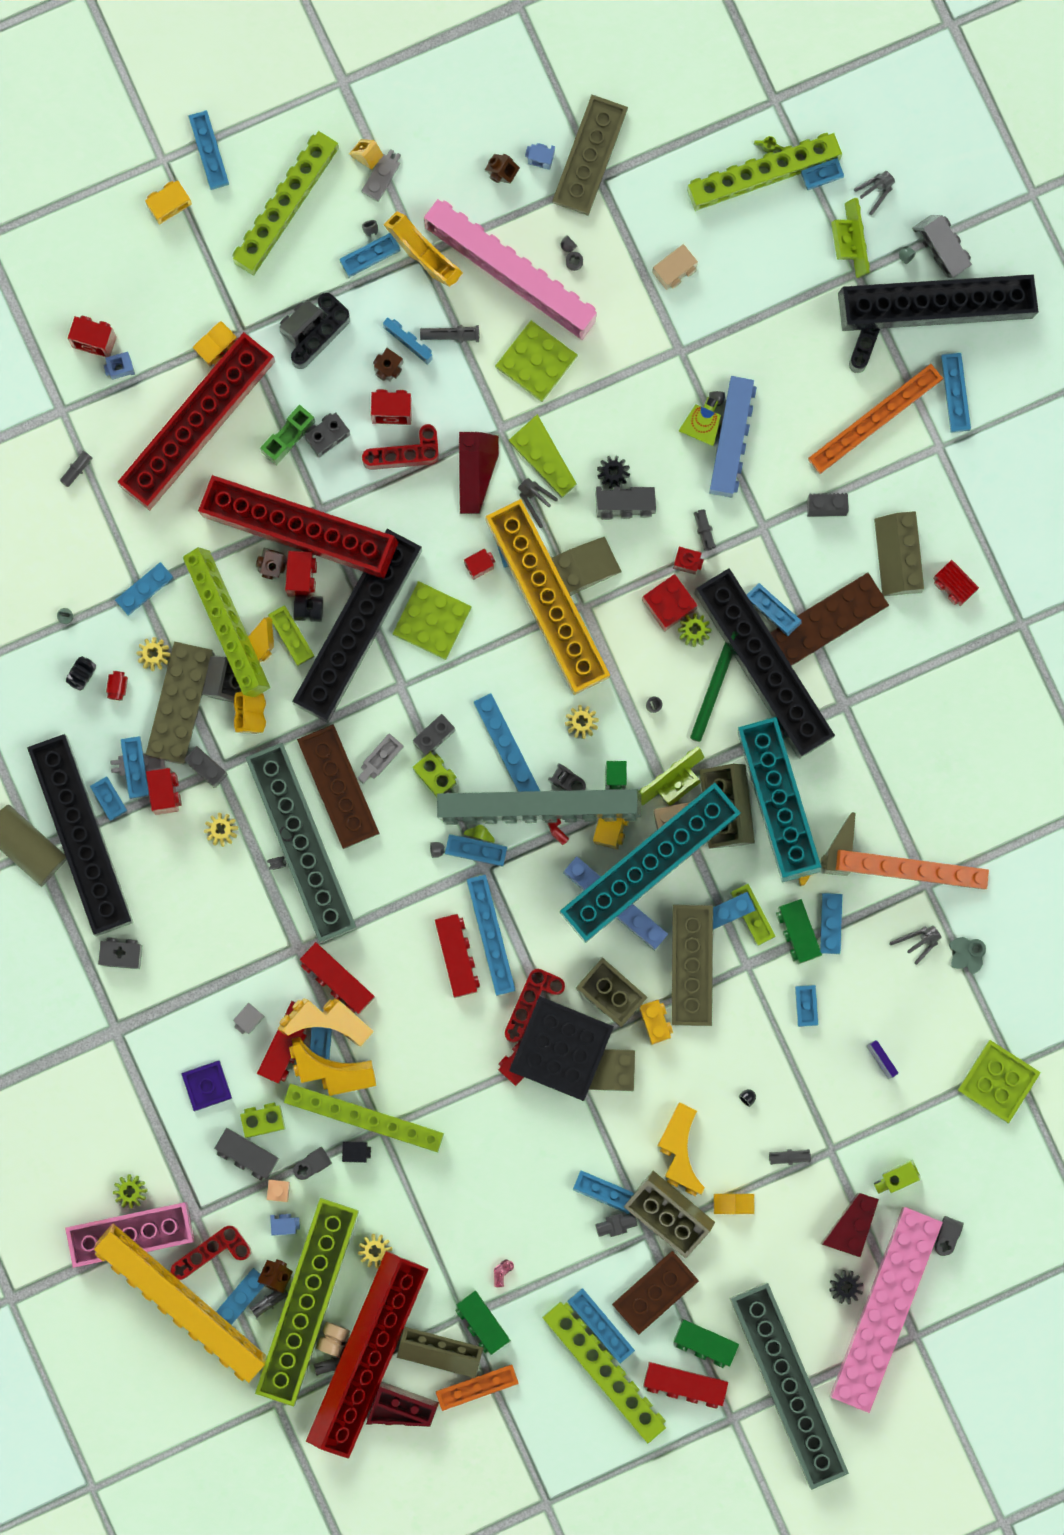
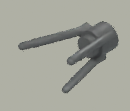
[854,171,895,215]
[518,478,558,528]
[889,925,942,965]

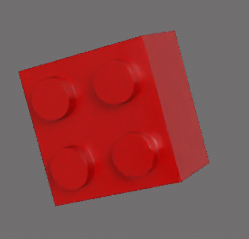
[67,315,117,358]
[371,389,412,425]
[285,551,317,598]
[642,574,698,632]
[146,768,182,815]

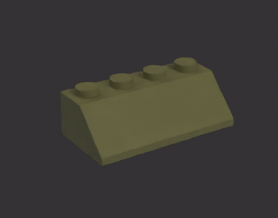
[874,511,924,596]
[699,763,755,849]
[624,1171,715,1258]

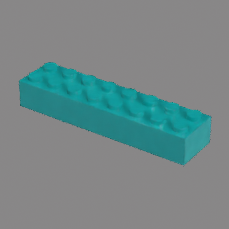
[738,717,821,883]

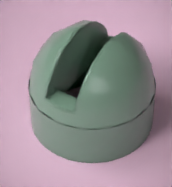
[899,247,916,264]
[57,608,73,624]

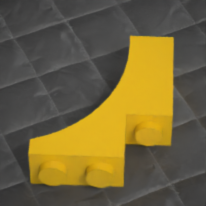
[383,211,463,287]
[277,998,374,1047]
[289,1037,377,1096]
[657,1102,705,1197]

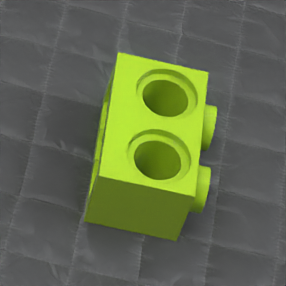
[412,752,457,797]
[240,1102,286,1138]

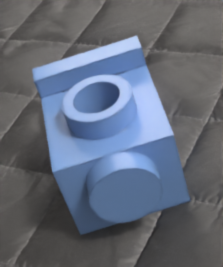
[525,143,555,170]
[103,351,135,380]
[270,1214,300,1236]

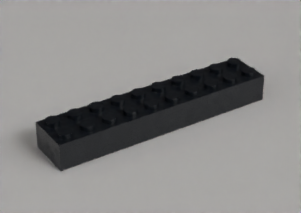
[838,274,1039,331]
[292,529,422,723]
[694,568,835,759]
[27,734,134,937]

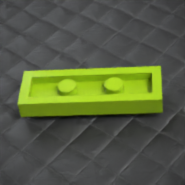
[268,605,315,666]
[730,884,776,946]

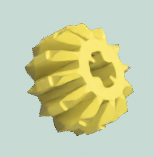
[136,637,171,671]
[565,705,599,739]
[204,813,238,847]
[358,1234,392,1268]

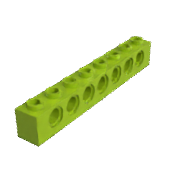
[232,130,339,276]
[687,133,842,211]
[183,547,271,697]
[284,1084,444,1153]
[542,1301,666,1444]

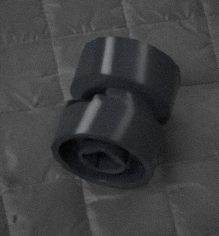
[293,595,323,622]

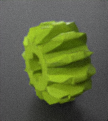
[678,613,712,647]
[113,1174,148,1209]

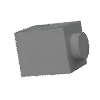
[233,1002,265,1034]

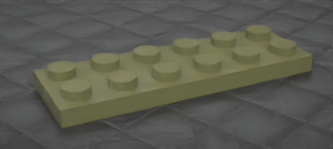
[552,94,628,216]
[145,641,213,765]
[672,904,713,1026]

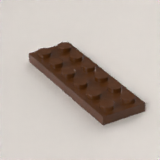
[770,572,889,666]
[297,724,380,849]

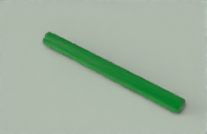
[690,632,736,742]

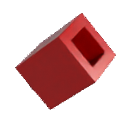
[464,548,496,580]

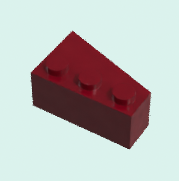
[820,1193,879,1257]
[366,1382,439,1427]

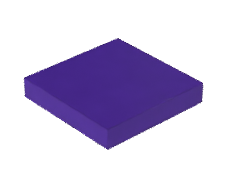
[866,1040,899,1079]
[181,1060,233,1112]

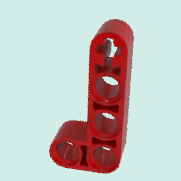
[362,424,439,470]
[505,969,565,1043]
[170,1225,251,1280]

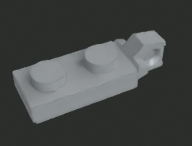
[357,733,404,784]

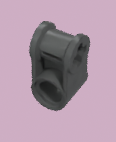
[548,763,586,791]
[293,1146,332,1180]
[935,1216,964,1256]

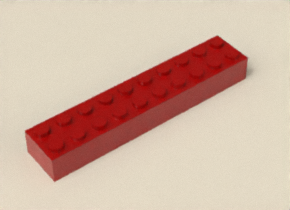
[117,332,276,511]
[198,475,398,578]
[306,1251,429,1459]

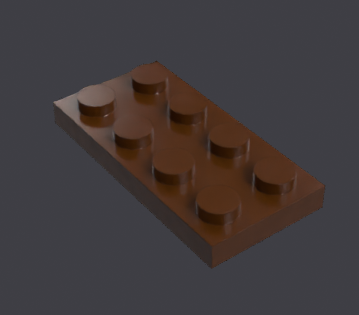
[612,1250,699,1335]

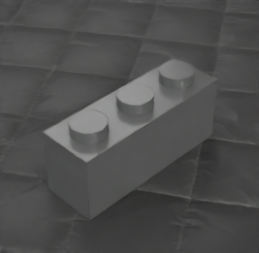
[214,1127,280,1180]

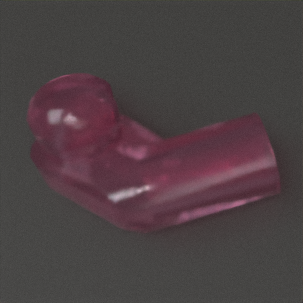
[494,1259,514,1287]

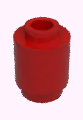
[106,671,128,701]

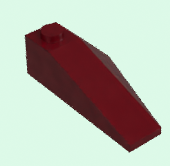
[459,432,499,514]

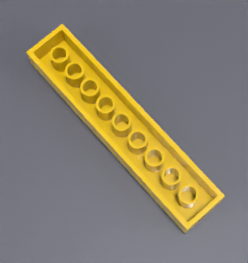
[485,499,610,695]
[94,1223,266,1383]

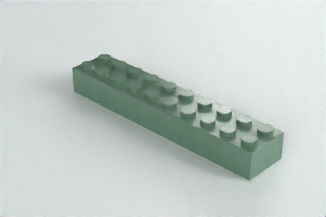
[245,743,357,944]
[437,789,641,825]
[729,1282,849,1490]

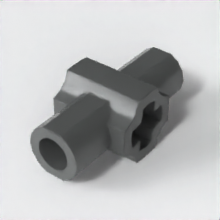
[595,1213,638,1237]

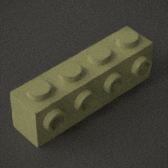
[397,1327,483,1378]

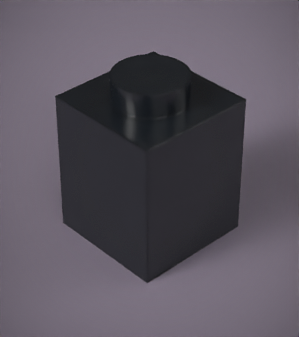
[342,1142,371,1163]

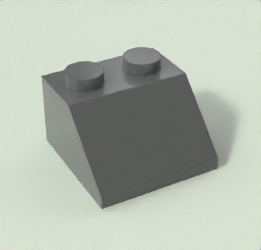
[279,300,324,347]
[202,656,242,703]

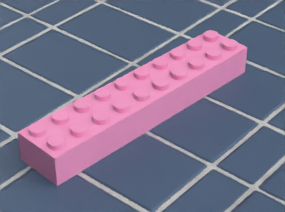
[424,199,597,340]
[829,1207,943,1413]

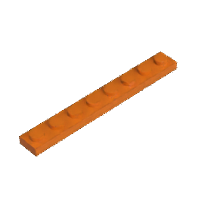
[808,364,943,474]
[836,850,989,890]

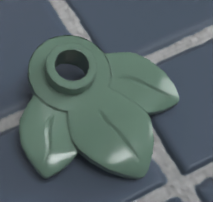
[949,937,986,975]

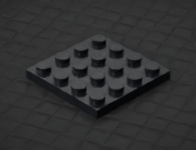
[509,996,614,1101]

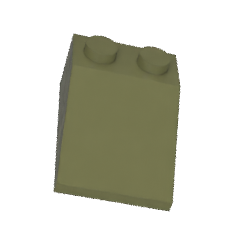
[552,536,622,596]
[820,812,856,876]
[576,957,648,1027]
[589,1049,635,1092]

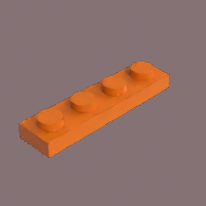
[435,1364,519,1411]

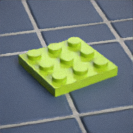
[495,320,578,402]
[393,581,472,660]
[957,1040,1041,1123]

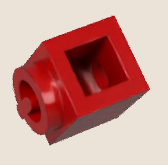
[673,546,704,575]

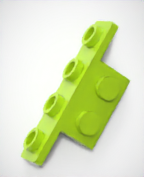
[831,198,870,278]
[639,746,704,806]

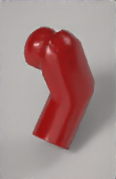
[547,819,569,845]

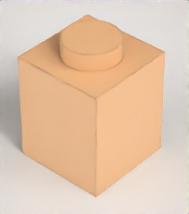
[267,1180,290,1202]

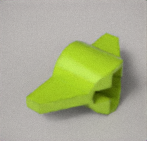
[754,136,784,153]
[464,824,495,843]

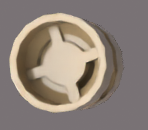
[316,1321,350,1358]

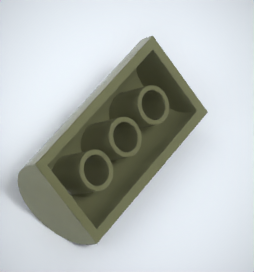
[0,805,67,887]

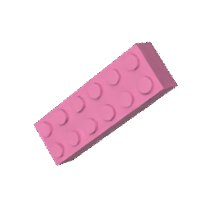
[65,1202,195,1268]

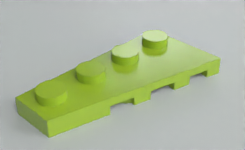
[509,414,577,498]

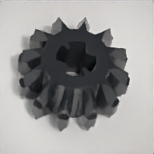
[597,455,630,489]
[66,656,96,691]
[829,1270,863,1304]

